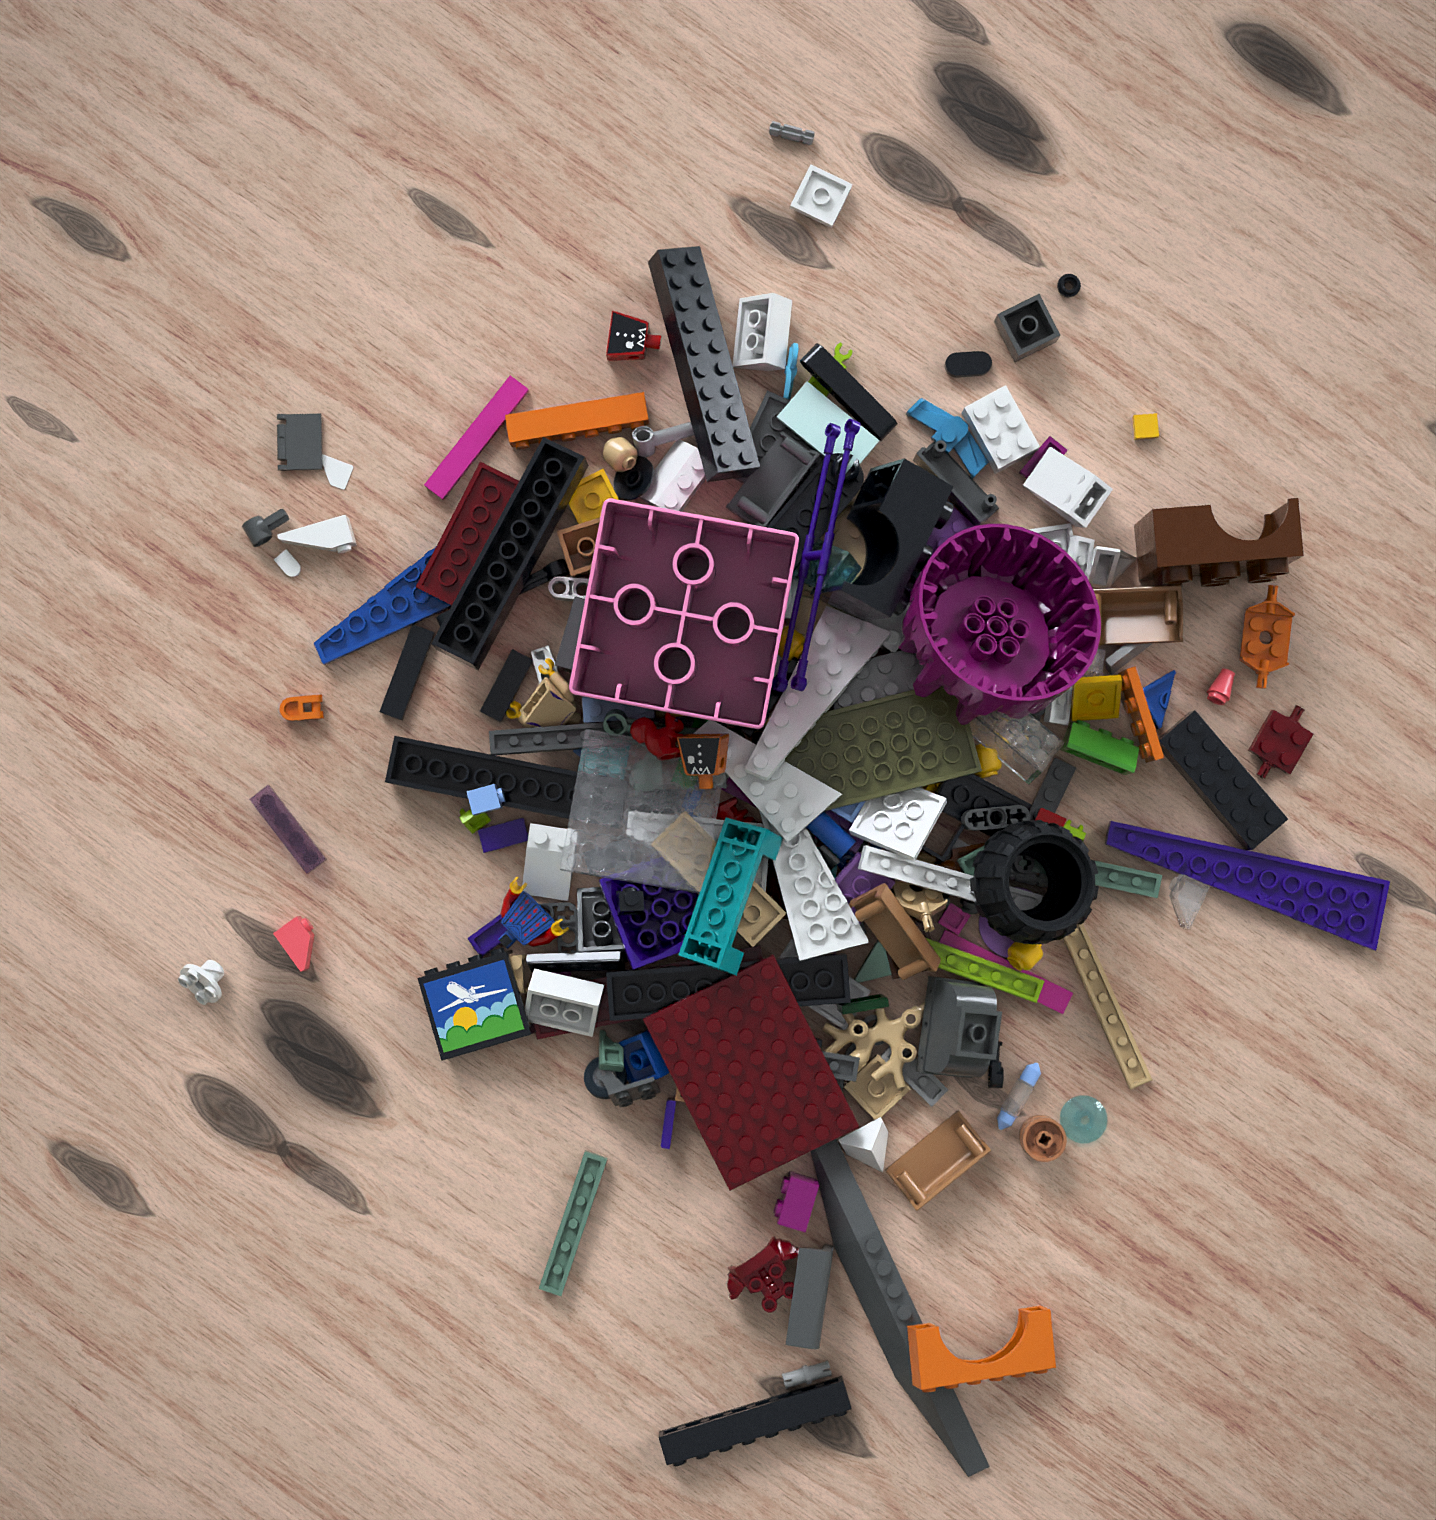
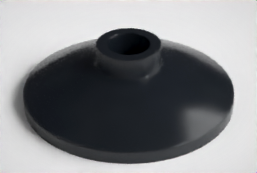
[614,456,654,500]

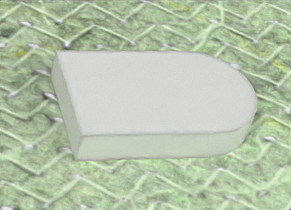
[274,549,301,577]

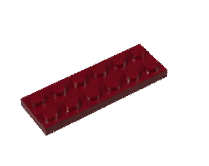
[416,461,519,606]

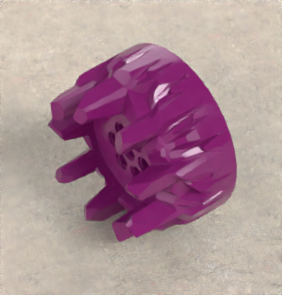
[898,524,1101,725]

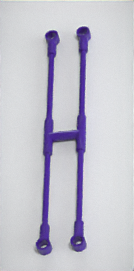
[772,419,861,692]

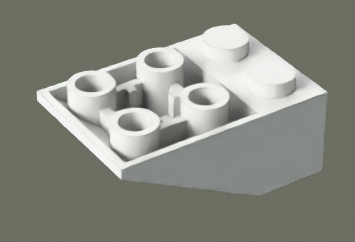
[1023,447,1113,528]

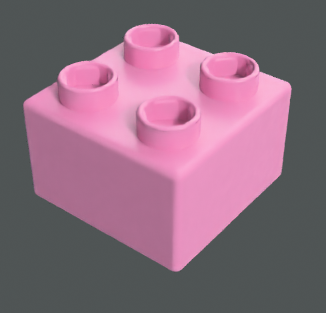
[569,499,799,729]

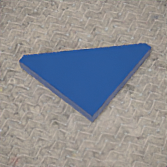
[1143,670,1176,730]

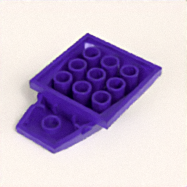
[599,857,699,970]

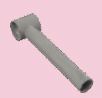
[632,422,694,458]

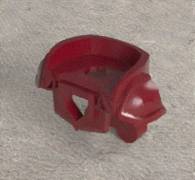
[726,1236,799,1313]

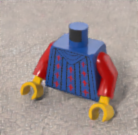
[498,877,569,949]

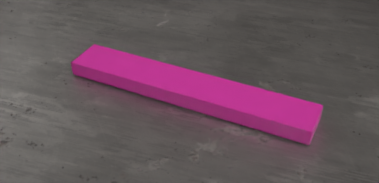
[424,375,529,500]
[939,929,1073,1014]

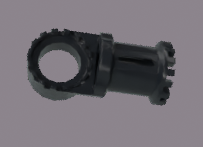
[988,1041,1004,1088]

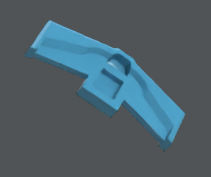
[906,398,989,479]

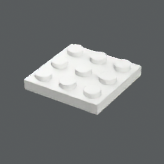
[849,788,947,861]

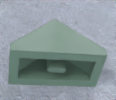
[854,939,892,983]

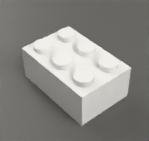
[961,385,1040,474]

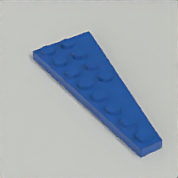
[314,547,451,665]

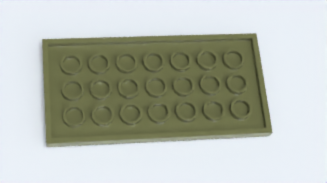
[785,686,982,812]

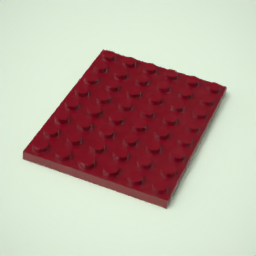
[643,954,859,1191]

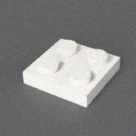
[790,165,853,228]

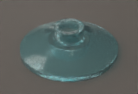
[1060,1095,1107,1143]

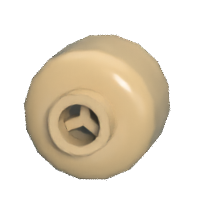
[603,437,638,472]

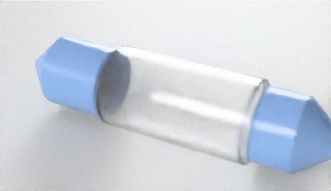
[997,1063,1041,1130]

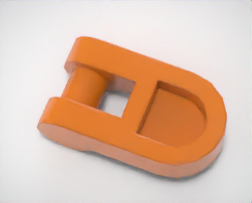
[279,695,324,721]

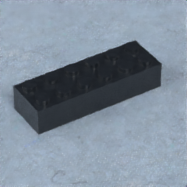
[1158,710,1288,850]

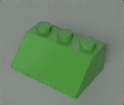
[1059,720,1139,775]

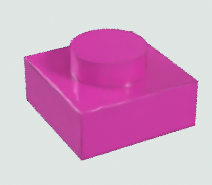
[937,903,971,935]

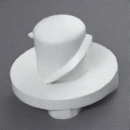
[178,960,224,1005]

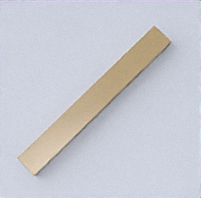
[1063,923,1152,1089]

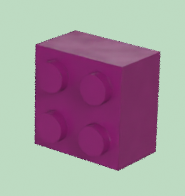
[773,1171,819,1233]

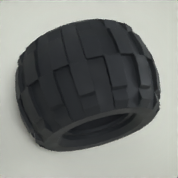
[970,820,1099,944]

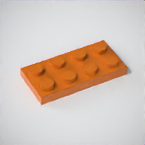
[1118,666,1164,763]

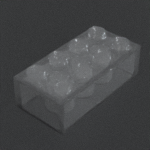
[969,711,1064,784]

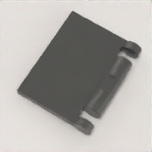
[277,413,322,471]

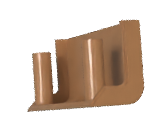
[1093,585,1183,645]
[849,883,941,980]
[885,1110,991,1211]

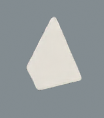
[322,454,353,490]

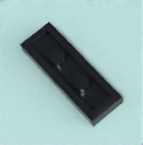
[480,649,533,722]

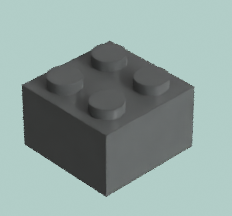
[994,294,1061,362]

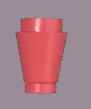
[1207,669,1235,705]

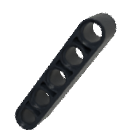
[800,343,897,442]

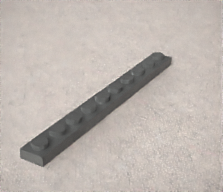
[489,716,727,756]

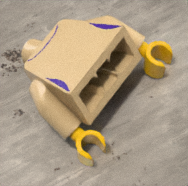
[506,658,581,728]

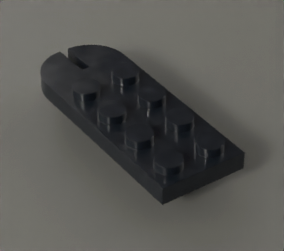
[767,453,864,569]

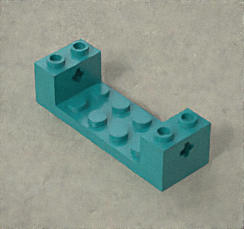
[679,817,783,976]

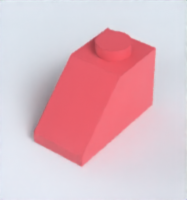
[273,916,315,972]

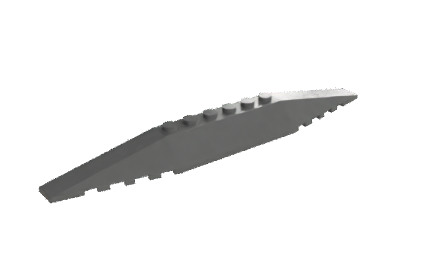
[811,1139,990,1477]

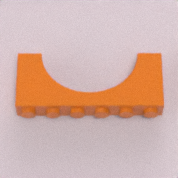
[907,1305,1056,1392]

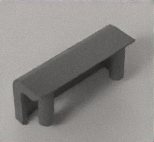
[726,431,820,527]
[913,440,999,526]
[786,1244,834,1349]

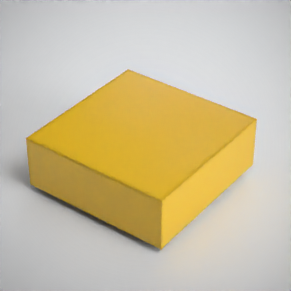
[1132,413,1159,440]

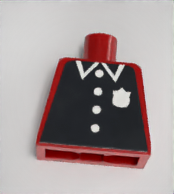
[606,311,662,361]

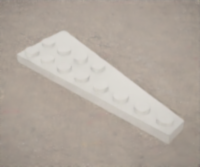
[745,606,890,781]
[759,810,869,961]

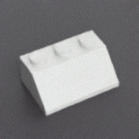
[733,293,792,371]
[640,439,706,512]
[525,969,604,1037]

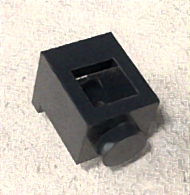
[616,888,644,916]

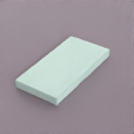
[777,381,879,473]

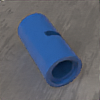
[806,812,856,859]

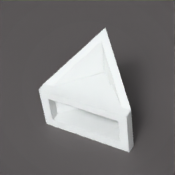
[1089,546,1137,589]
[838,1117,888,1173]

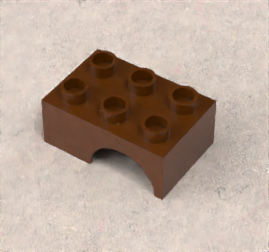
[1134,498,1304,588]

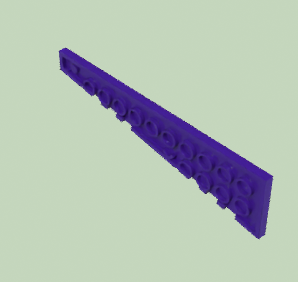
[1105,821,1390,951]

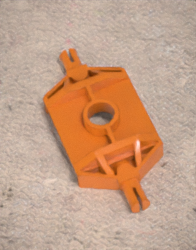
[1239,585,1295,689]

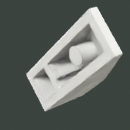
[277,515,357,553]

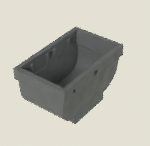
[916,976,1002,1078]

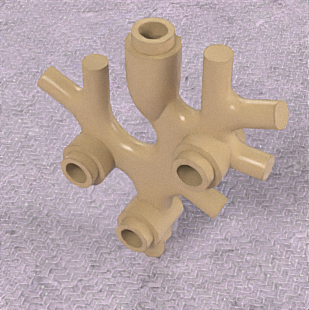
[822,1002,925,1088]

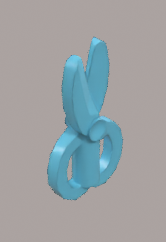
[783,343,799,400]

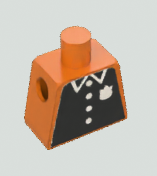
[677,733,729,789]

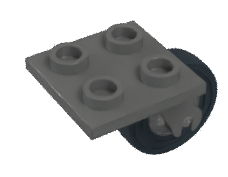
[584,1057,661,1107]

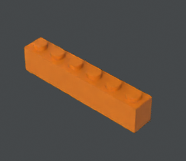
[505,392,649,449]

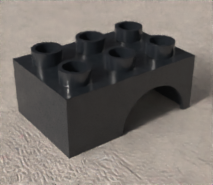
[810,458,954,620]

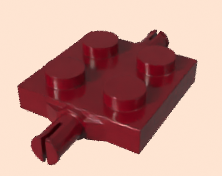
[1248,705,1314,779]

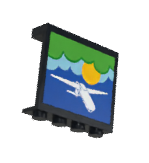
[417,947,536,1061]

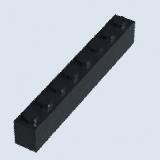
[658,1376,852,1466]

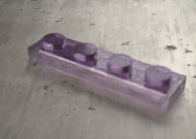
[249,785,327,874]

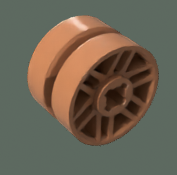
[1019,1115,1067,1162]

